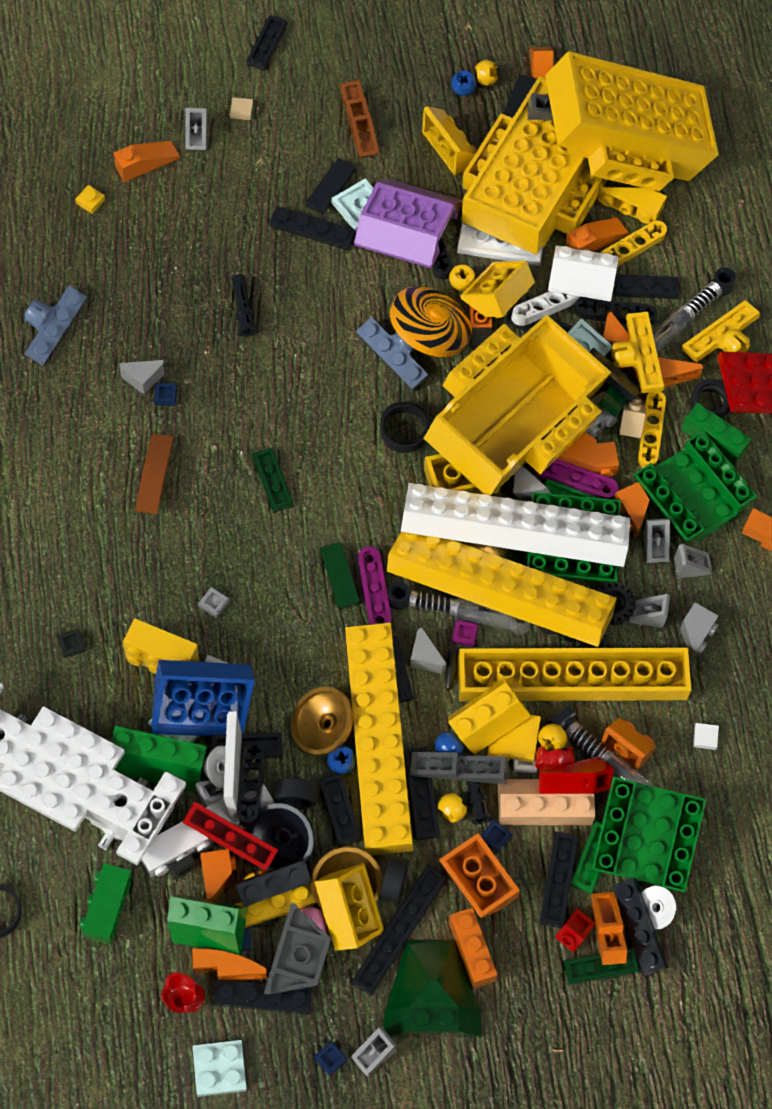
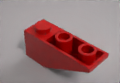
[538,757,614,794]

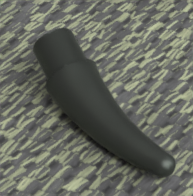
[446,650,458,690]

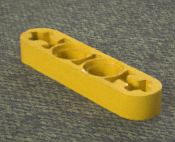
[600,221,667,267]
[638,391,666,468]

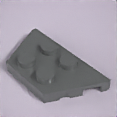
[264,903,331,995]

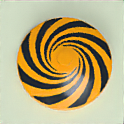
[390,287,472,357]

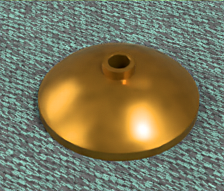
[291,687,353,755]
[311,846,382,910]

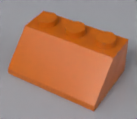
[439,833,520,918]

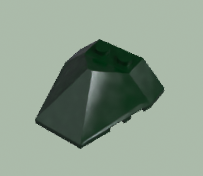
[384,941,482,1038]

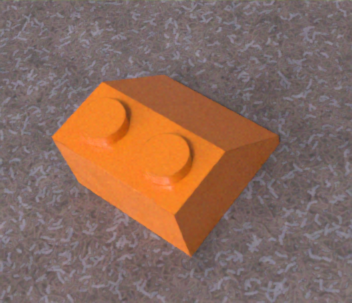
[601,718,656,773]

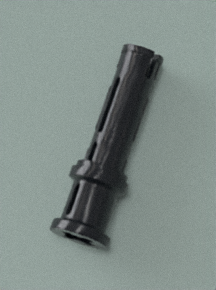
[232,274,257,337]
[462,753,492,825]

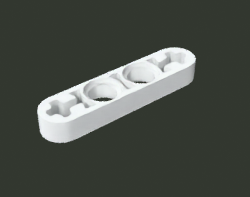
[511,291,580,326]

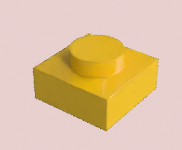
[75,185,105,214]

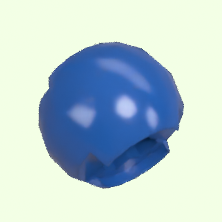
[451,71,477,96]
[435,732,464,756]
[327,745,357,775]

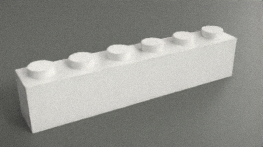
[141,784,274,878]

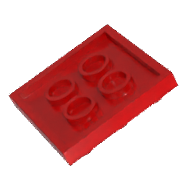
[717,351,772,414]

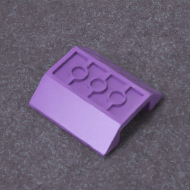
[354,178,463,269]

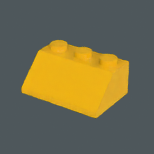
[422,106,477,176]
[460,261,535,318]
[448,678,531,754]
[315,863,384,951]

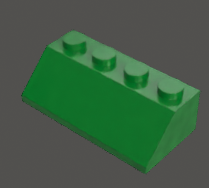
[111,726,209,792]

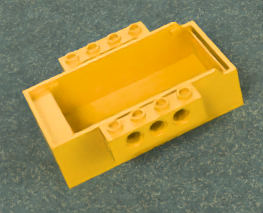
[545,51,719,191]
[462,76,607,255]
[423,315,611,496]

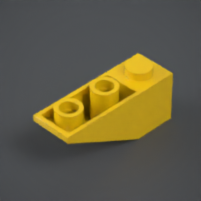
[598,187,667,224]

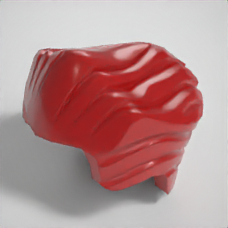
[535,746,575,771]
[161,972,205,1014]

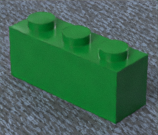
[681,403,751,466]
[79,863,133,945]

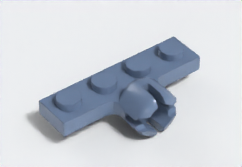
[23,286,87,366]
[356,317,430,391]

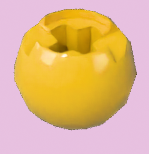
[475,60,498,86]
[449,264,476,291]
[538,724,567,752]
[438,793,467,823]

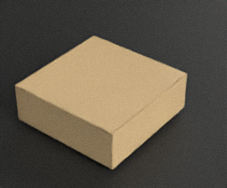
[230,97,253,120]

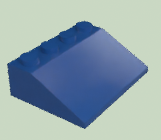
[151,660,255,736]

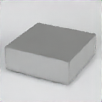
[198,587,230,618]

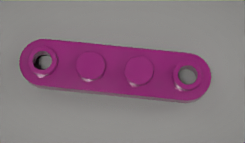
[533,459,618,500]
[358,546,391,625]

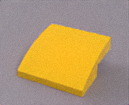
[487,715,541,763]

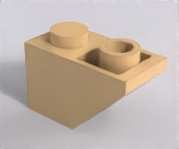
[619,397,646,438]

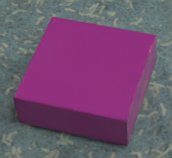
[452,620,478,647]

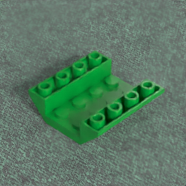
[633,430,757,543]
[526,492,621,583]
[592,777,706,892]

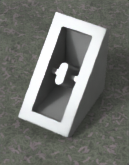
[185,107,208,150]
[119,360,164,394]
[513,466,551,502]
[643,518,670,563]
[674,544,712,578]
[629,594,670,628]
[410,627,446,674]
[195,780,224,808]
[351,1026,397,1076]

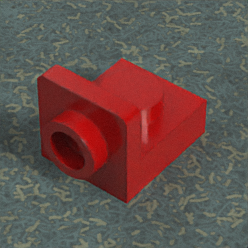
[555,908,595,952]

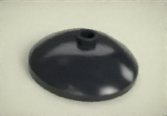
[246,803,315,871]

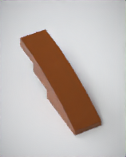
[340,80,379,158]
[135,433,174,514]

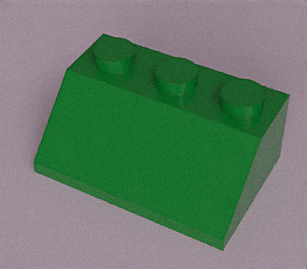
[167,894,248,955]

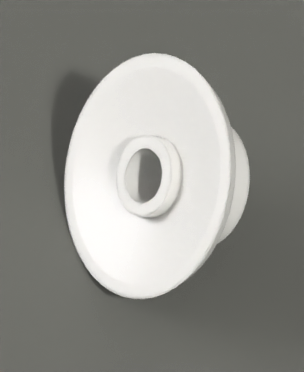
[204,746,226,788]
[642,886,676,929]

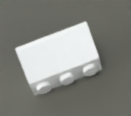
[548,246,618,302]

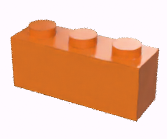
[449,907,497,989]

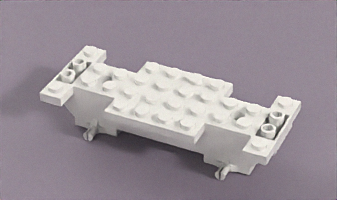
[0,683,186,866]

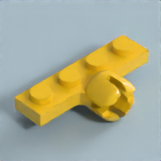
[682,300,760,363]
[611,312,664,393]
[235,870,316,928]

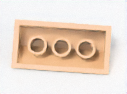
[498,779,595,825]

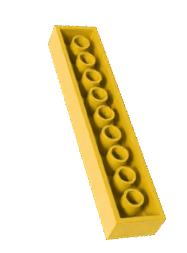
[387,532,616,647]
[345,623,414,856]
[458,648,691,701]

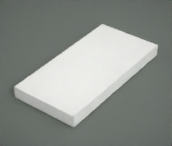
[457,223,543,266]
[223,711,242,818]

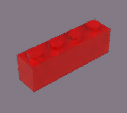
[182,801,278,871]

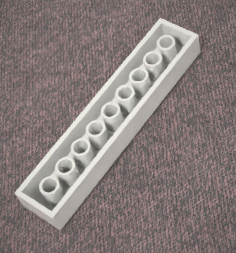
[401,483,630,567]

